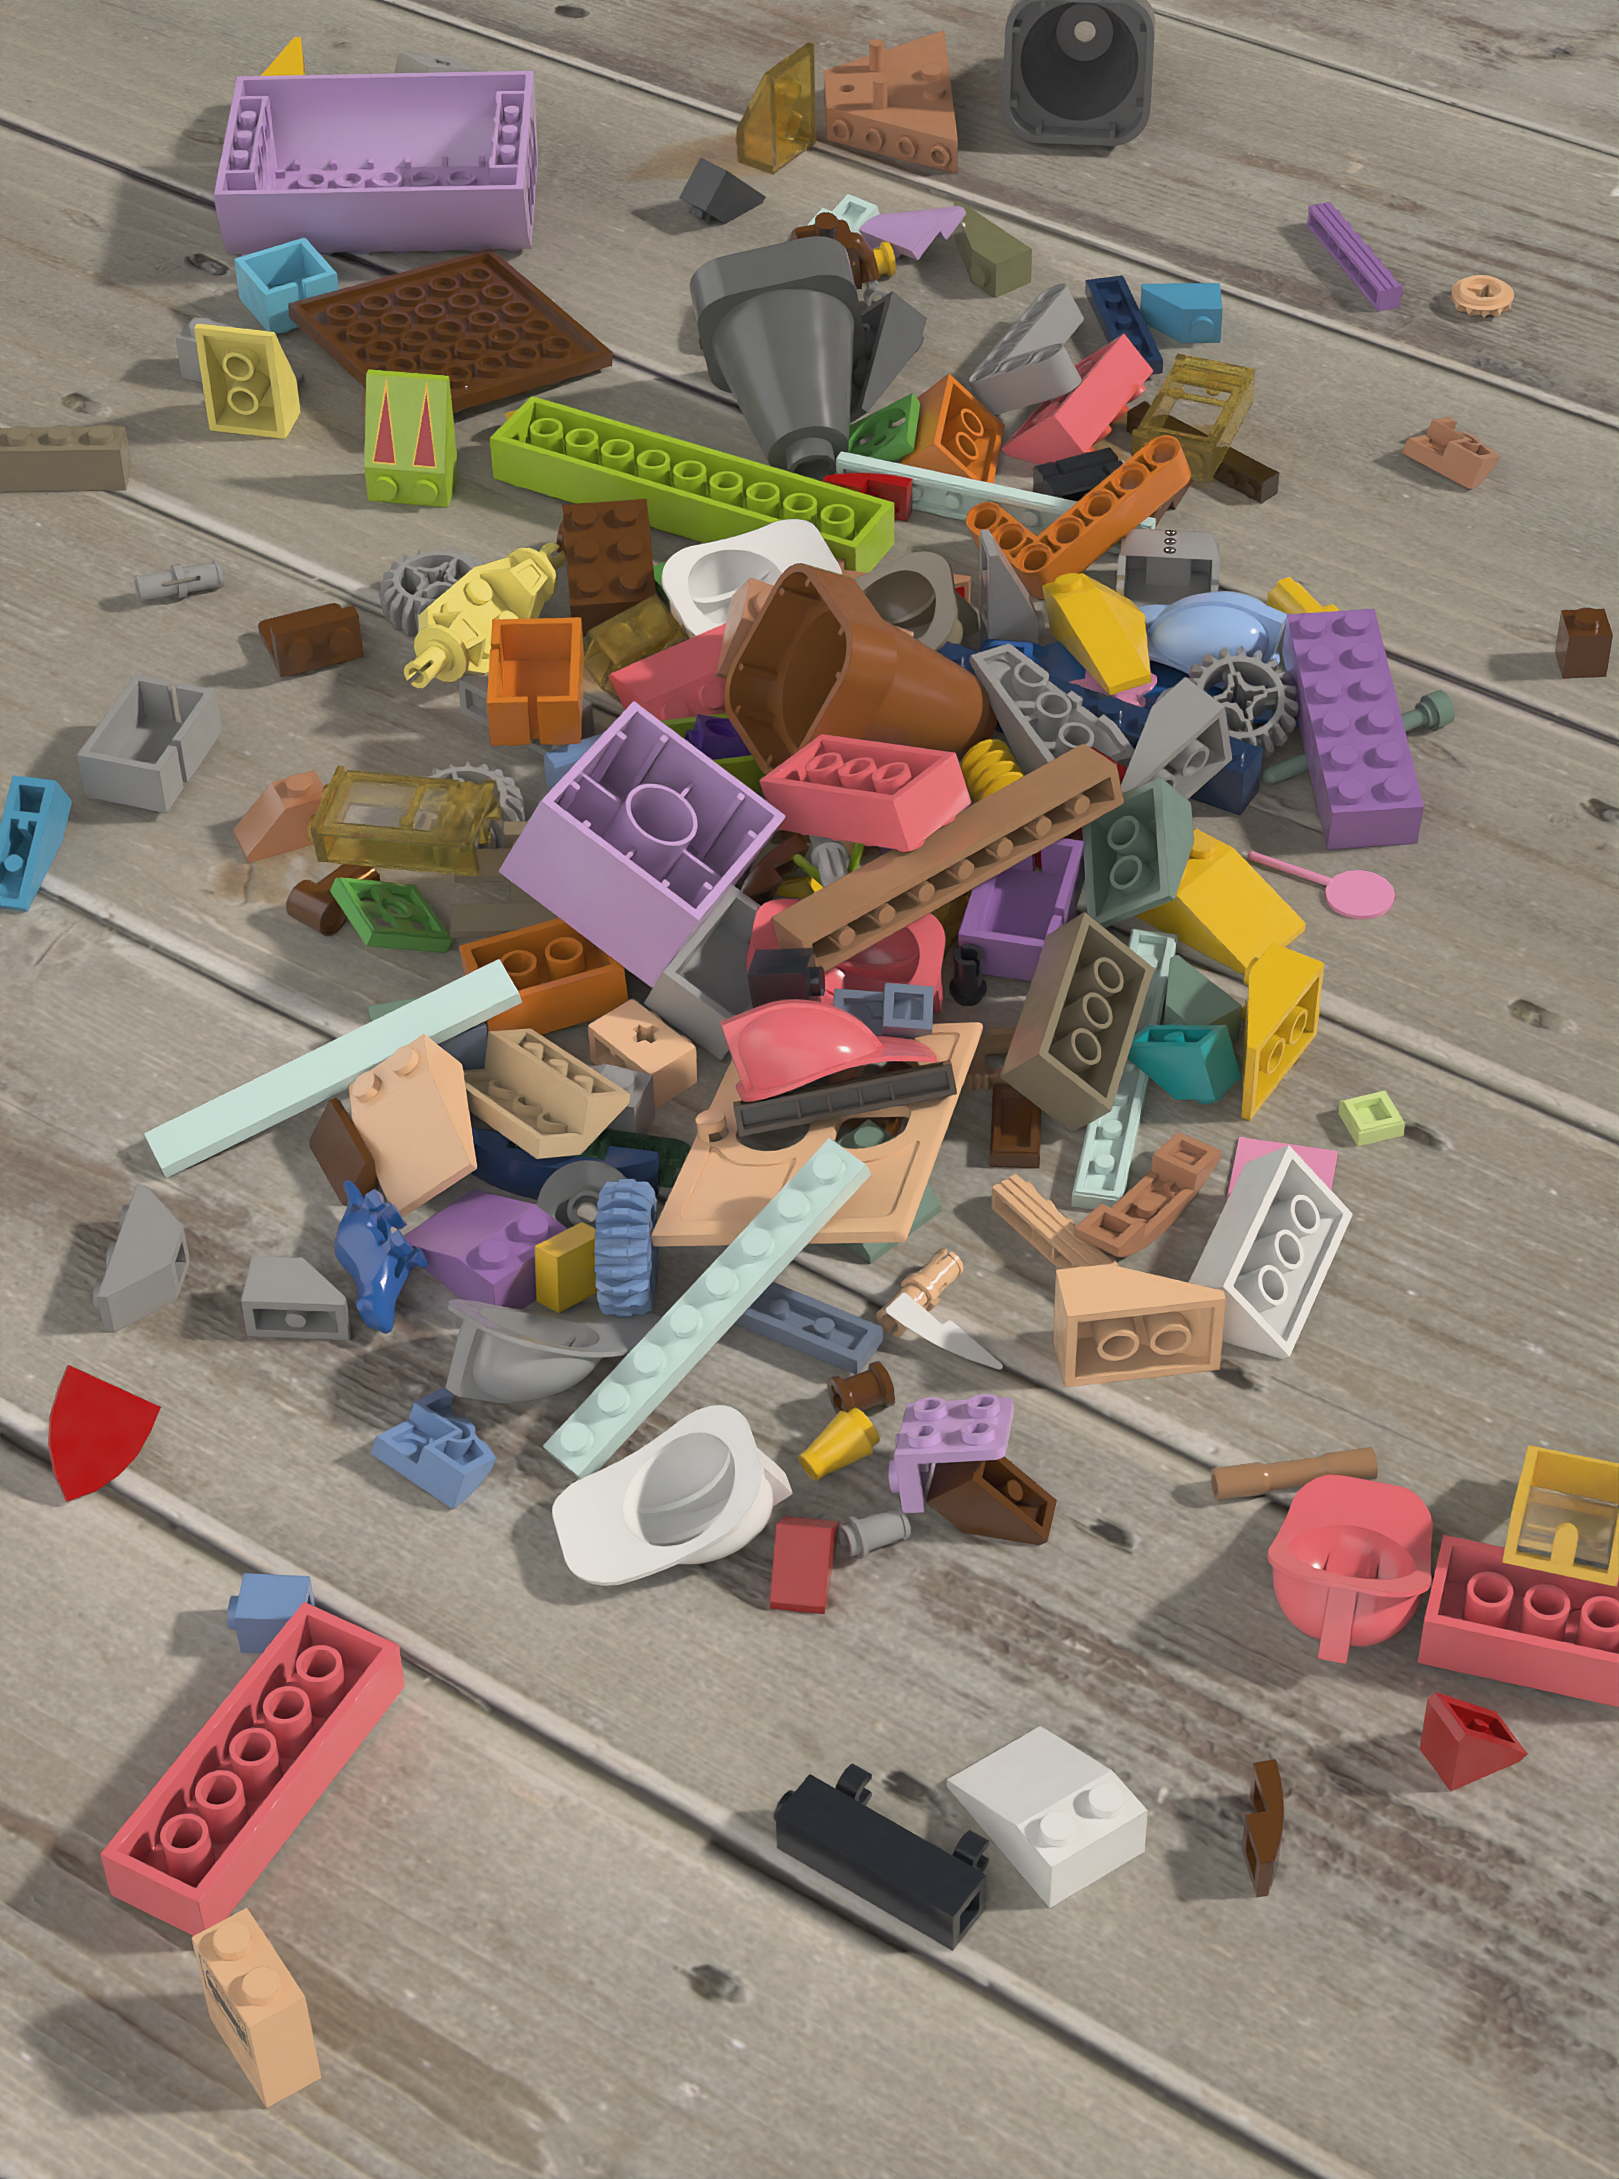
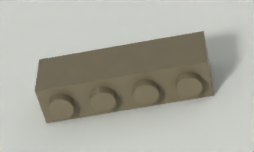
[0,424,132,492]

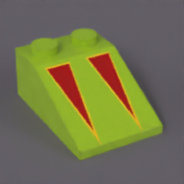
[364,369,459,508]

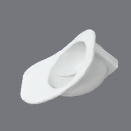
[661,519,842,647]
[552,1405,793,1586]

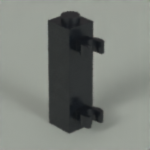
[774,1763,989,1951]

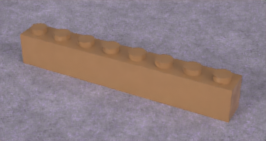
[771,743,1124,972]

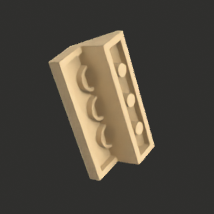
[463,1028,631,1159]

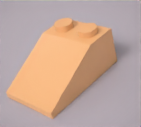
[348,1034,477,1217]
[1053,1264,1226,1388]

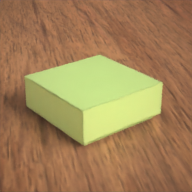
[1338,1091,1405,1146]

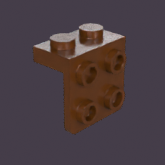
[258,603,364,677]

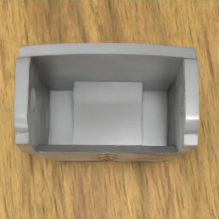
[1116,528,1220,607]

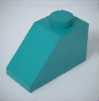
[1128,1025,1242,1104]

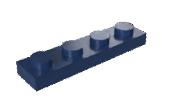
[1085,275,1163,375]

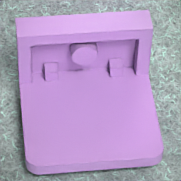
[889,1394,1014,1513]

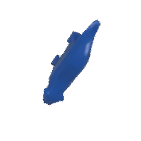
[334,1180,430,1334]

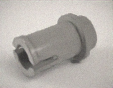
[837,1505,911,1559]

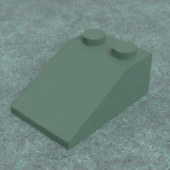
[1082,777,1194,928]

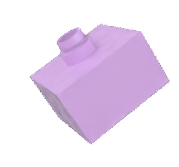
[498,701,786,988]

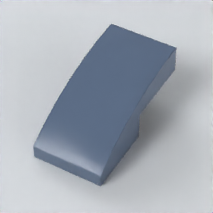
[833,983,934,1039]

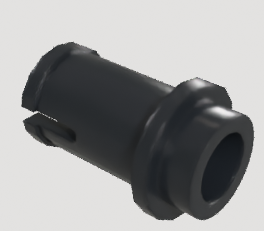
[949,944,987,1006]

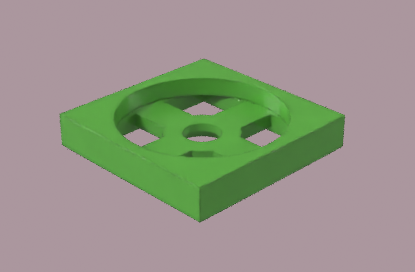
[847,393,920,462]
[330,877,453,953]

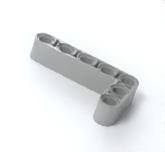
[968,283,1084,416]

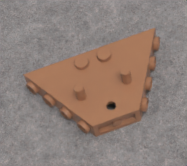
[824,30,958,174]

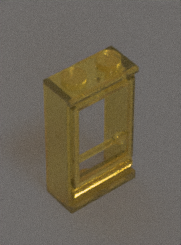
[1131,353,1256,483]

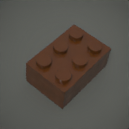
[562,499,658,637]

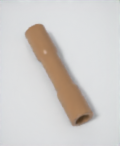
[1211,1447,1378,1501]

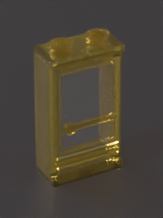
[307,766,502,877]

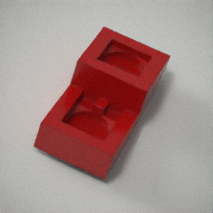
[823,473,912,522]

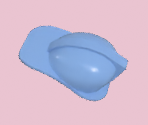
[1138,591,1288,689]

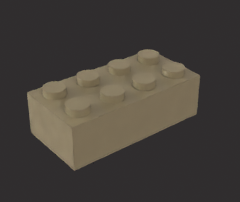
[1000,912,1155,1133]

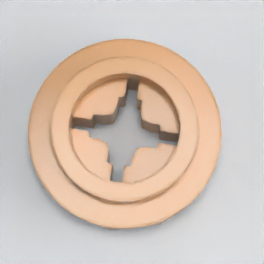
[1450,275,1514,319]

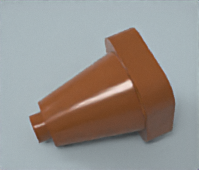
[724,563,997,775]

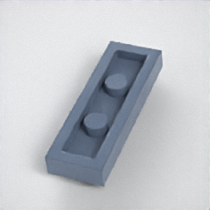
[734,1282,883,1375]

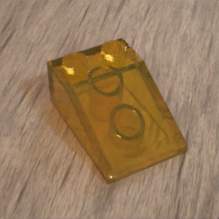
[735,42,816,175]

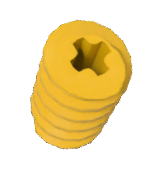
[960,739,1025,803]

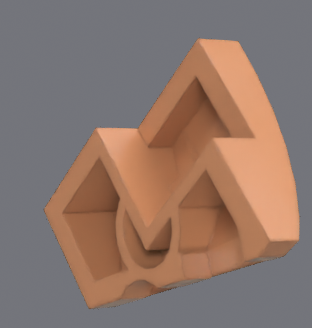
[1402,417,1500,490]

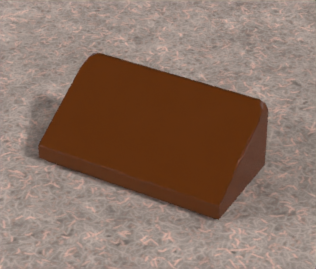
[309,1098,378,1206]

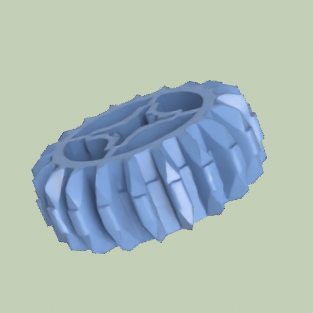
[594,1179,659,1318]

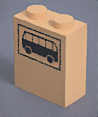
[191,1908,321,2108]

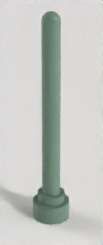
[1262,690,1455,785]

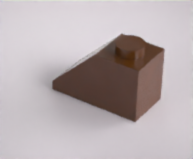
[926,1456,1057,1545]

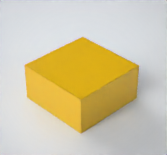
[535,1222,597,1313]

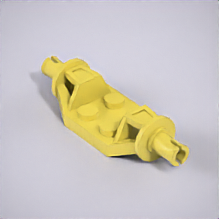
[404,543,566,688]

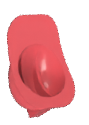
[746,898,946,1013]
[720,999,937,1102]
[1267,1474,1433,1664]

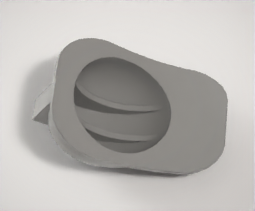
[446,1299,661,1403]

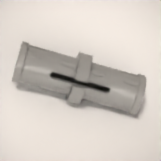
[134,561,224,602]

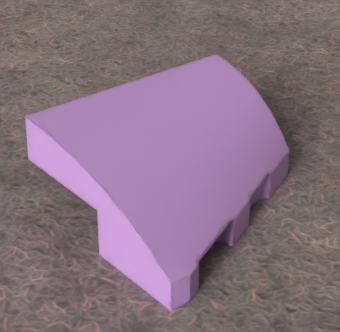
[858,206,967,260]

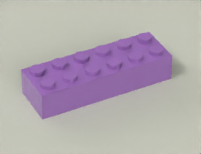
[1282,609,1424,850]

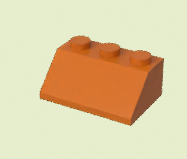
[900,373,1005,484]

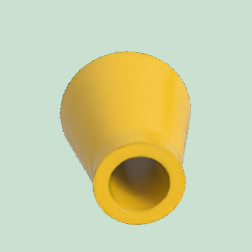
[798,1407,880,1482]

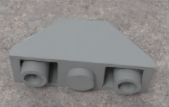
[93,1185,190,1332]

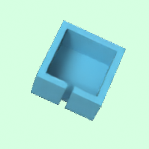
[234,237,339,334]

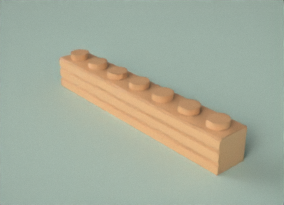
[992,1174,1120,1269]

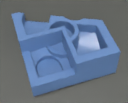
[371,1387,496,1509]

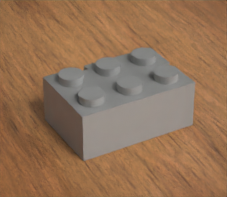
[77,674,223,813]
[644,886,761,1061]

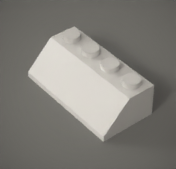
[1189,1145,1353,1359]

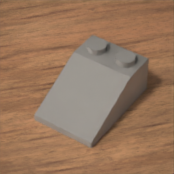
[1121,677,1232,800]

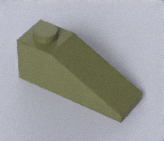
[953,201,1032,298]

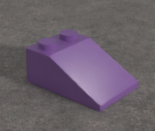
[404,1189,567,1309]

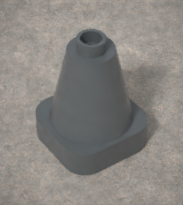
[1002,0,1155,146]
[689,236,866,482]

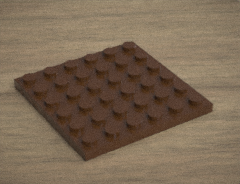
[288,248,613,414]

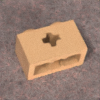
[588,998,698,1109]

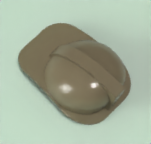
[854,551,979,651]

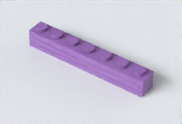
[1307,202,1403,312]

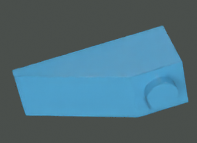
[0,775,72,912]

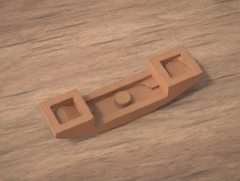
[1074,1131,1221,1257]

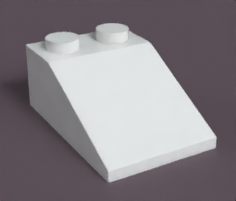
[947,1726,1148,1908]

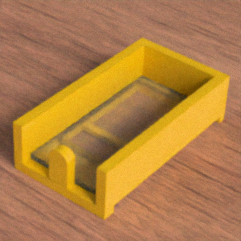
[1502,1445,1619,1587]

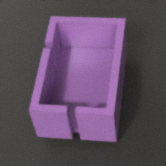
[958,838,1085,981]

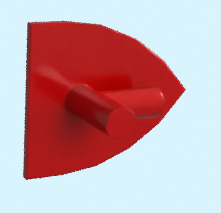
[48,1365,161,1502]

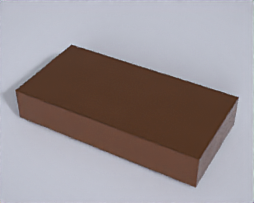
[990,1085,1041,1168]

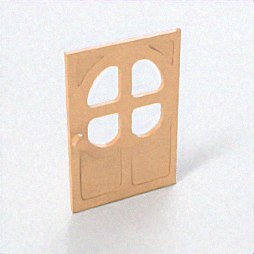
[651,1022,983,1247]

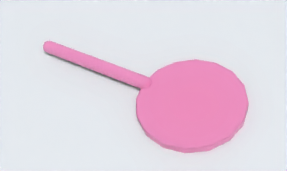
[1248,851,1395,920]

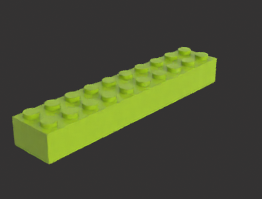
[490,396,894,573]

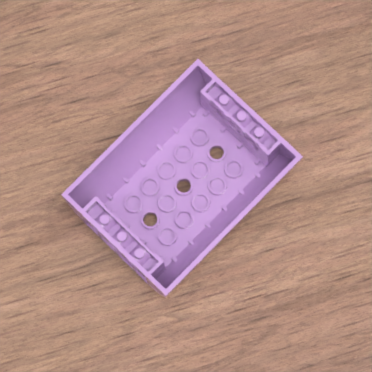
[214,71,538,256]

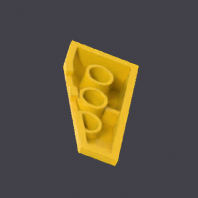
[1042,573,1152,695]

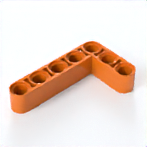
[965,435,1191,599]

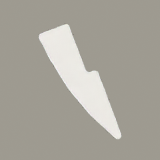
[885,1293,1003,1370]

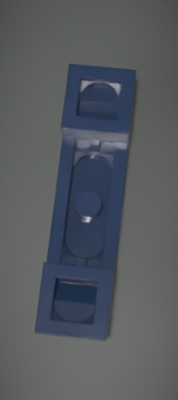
[471,1128,661,1200]

